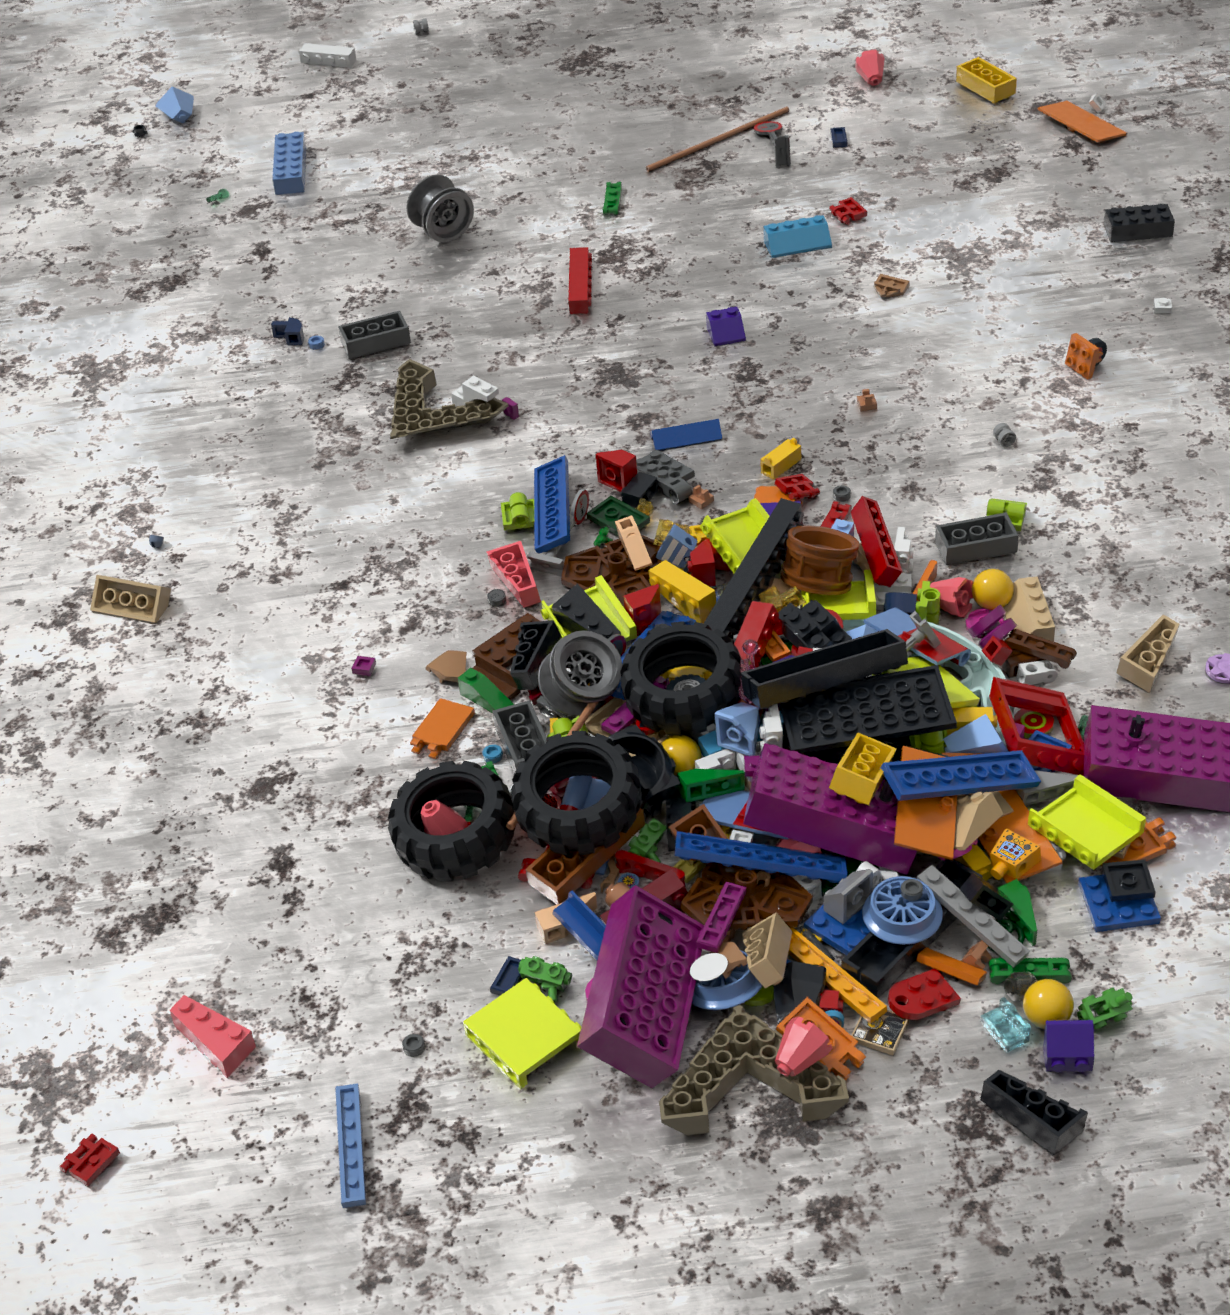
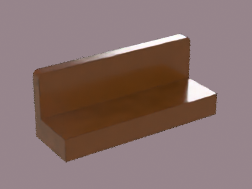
[473,652,521,701]

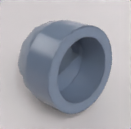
[149,535,164,548]

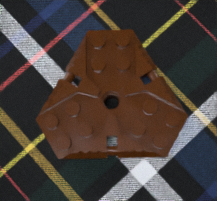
[561,535,662,609]
[681,862,813,931]

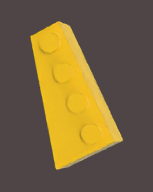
[649,560,717,623]

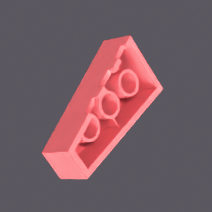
[486,541,541,608]
[170,995,256,1078]

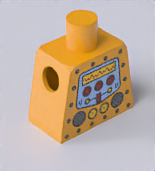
[990,828,1041,880]

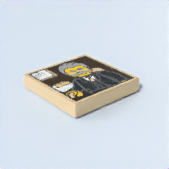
[851,1010,909,1056]

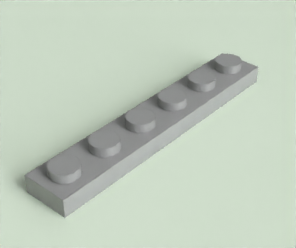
[917,865,1030,968]

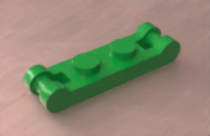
[603,182,622,215]
[989,958,1072,984]

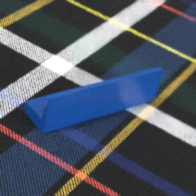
[650,419,722,450]
[552,891,606,961]

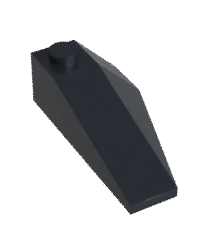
[773,961,826,1024]

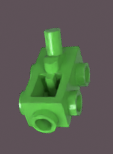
[628,818,667,863]
[518,956,572,1002]
[1077,987,1133,1030]

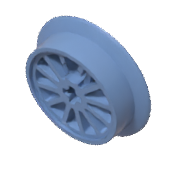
[862,876,943,944]
[692,950,763,1010]

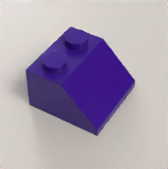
[706,307,746,346]
[1043,1020,1094,1072]

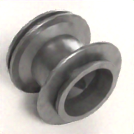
[406,174,474,243]
[538,631,622,717]

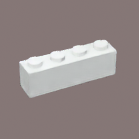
[299,43,356,68]

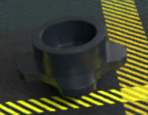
[132,125,148,137]

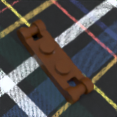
[1004,629,1077,669]

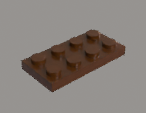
[472,613,540,668]

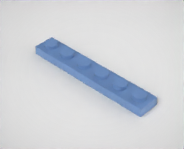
[335,1083,366,1208]

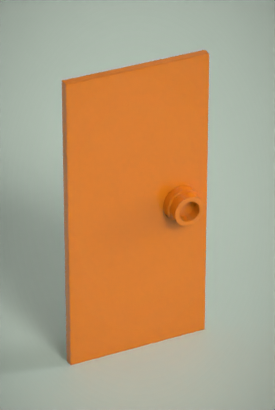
[1038,101,1127,142]
[894,746,957,860]
[978,789,1063,884]

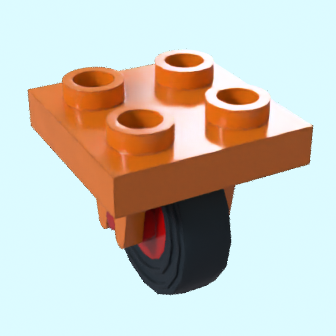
[1065,333,1107,379]

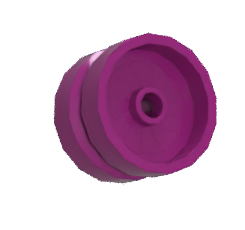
[967,604,1018,649]

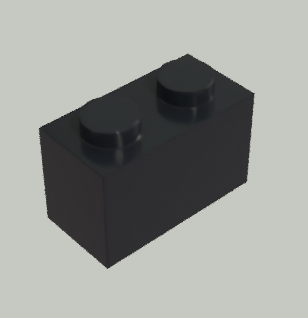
[621,472,658,511]
[960,872,1014,921]

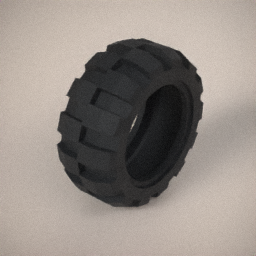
[620,621,743,736]
[511,731,642,856]
[388,761,516,881]

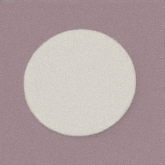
[690,953,728,981]

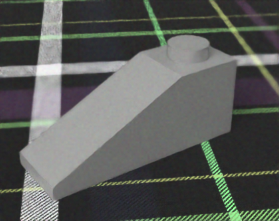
[1015,770,1077,806]

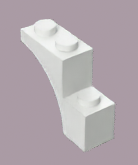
[451,375,499,407]

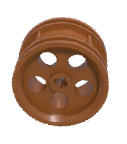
[780,526,859,595]

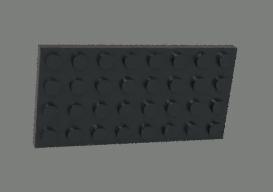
[779,665,957,754]

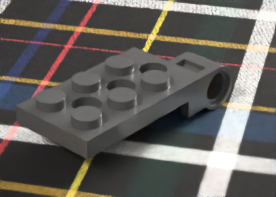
[636,450,695,504]

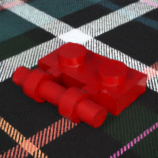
[829,197,867,225]
[774,474,820,501]
[59,1133,120,1186]

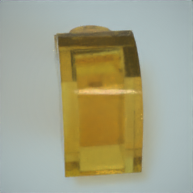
[759,586,806,612]

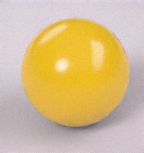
[972,569,1014,610]
[662,735,702,776]
[1023,979,1074,1029]

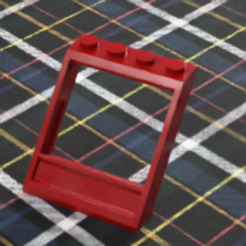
[989,677,1084,776]

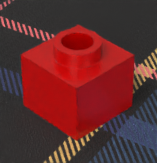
[981,636,1013,666]
[819,990,843,1014]

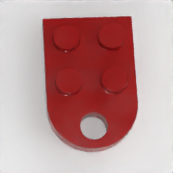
[888,969,961,1020]

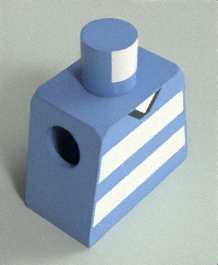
[656,524,698,568]

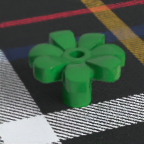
[593,526,613,547]

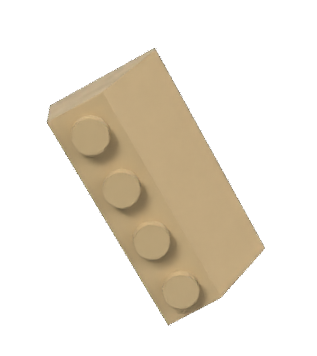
[90,574,171,623]
[1003,577,1055,642]

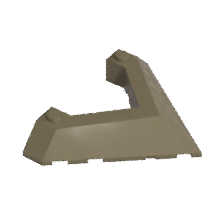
[390,359,508,439]
[659,1005,849,1135]

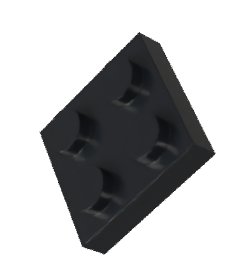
[1102,859,1156,902]

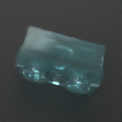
[980,997,1031,1053]

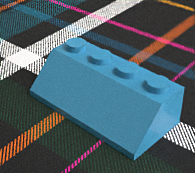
[763,215,832,258]

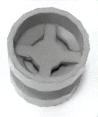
[413,18,429,34]
[993,423,1016,447]

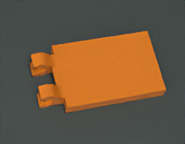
[410,698,475,759]
[1101,817,1177,865]
[776,997,866,1081]

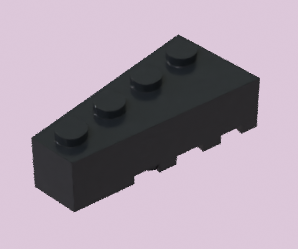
[552,583,621,639]
[510,620,562,690]
[666,776,696,851]
[980,1070,1088,1155]

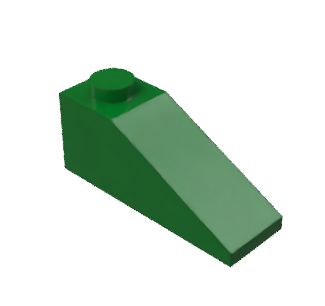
[458,667,515,713]
[678,769,745,802]
[998,879,1037,946]

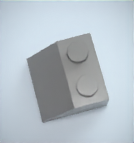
[823,869,873,924]

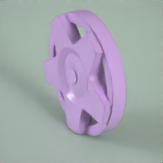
[1205,653,1230,684]

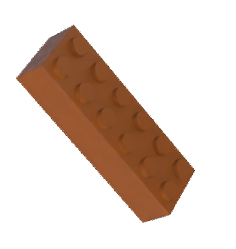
[525,808,645,905]

